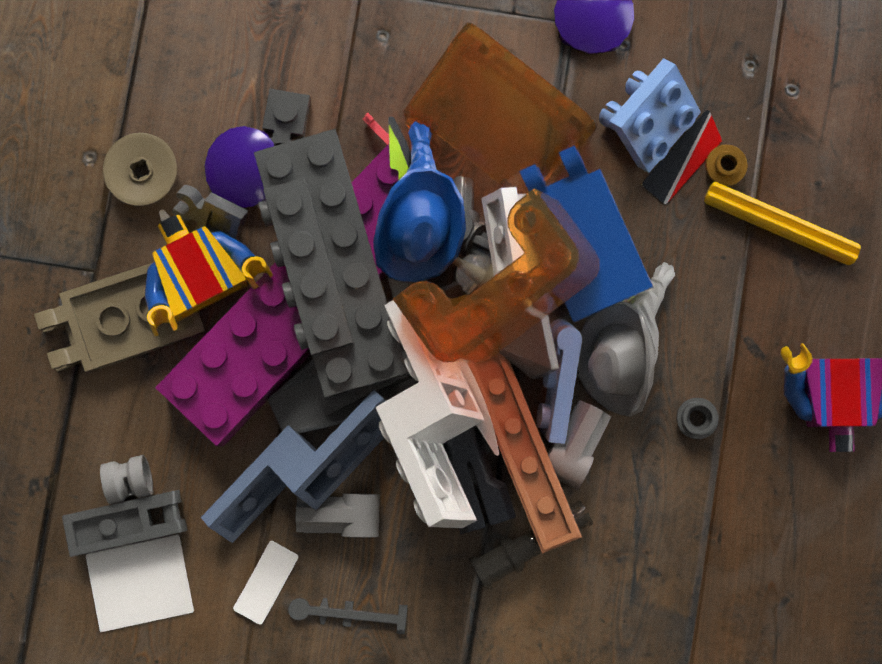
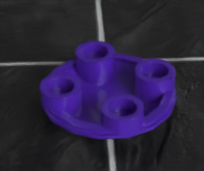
[554,0,634,54]
[204,126,275,208]

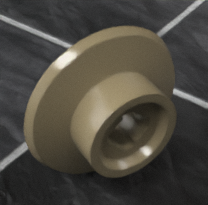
[103,133,177,206]

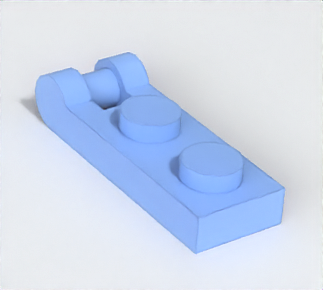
[536,319,582,444]

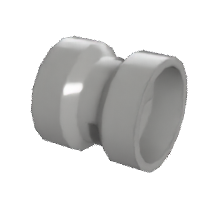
[100,455,153,504]

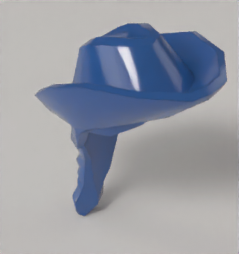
[373,121,466,283]

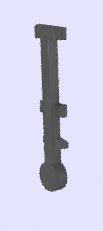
[288,598,408,635]

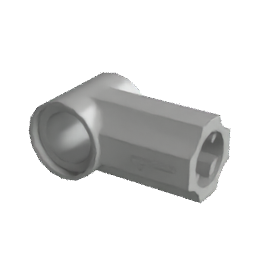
[548,400,612,490]
[296,494,380,537]

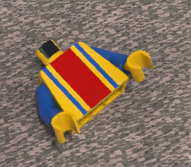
[145,215,273,336]

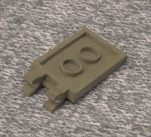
[34,262,206,373]

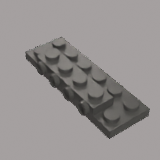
[254,129,408,398]

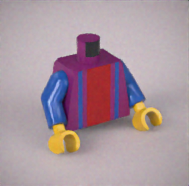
[780,343,882,452]

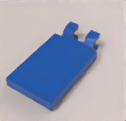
[519,145,654,322]

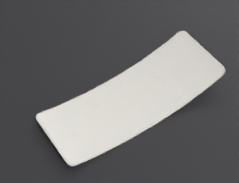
[233,541,298,624]

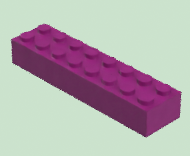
[155,144,398,447]

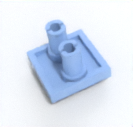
[599,58,701,173]

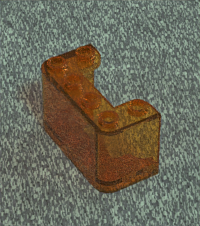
[393,188,600,363]

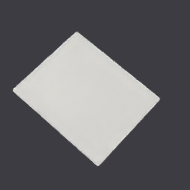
[86,535,194,632]

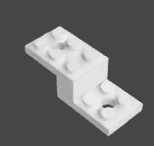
[376,297,484,528]

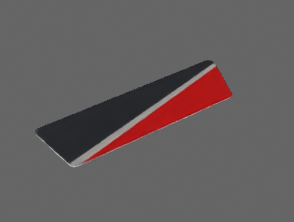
[642,110,722,204]

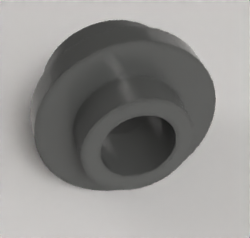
[676,398,719,439]

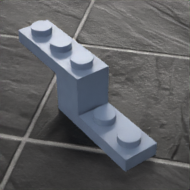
[201,390,386,543]

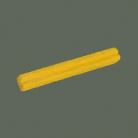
[704,182,861,265]

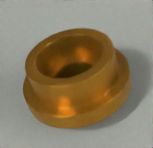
[705,145,747,186]

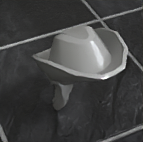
[577,262,675,417]

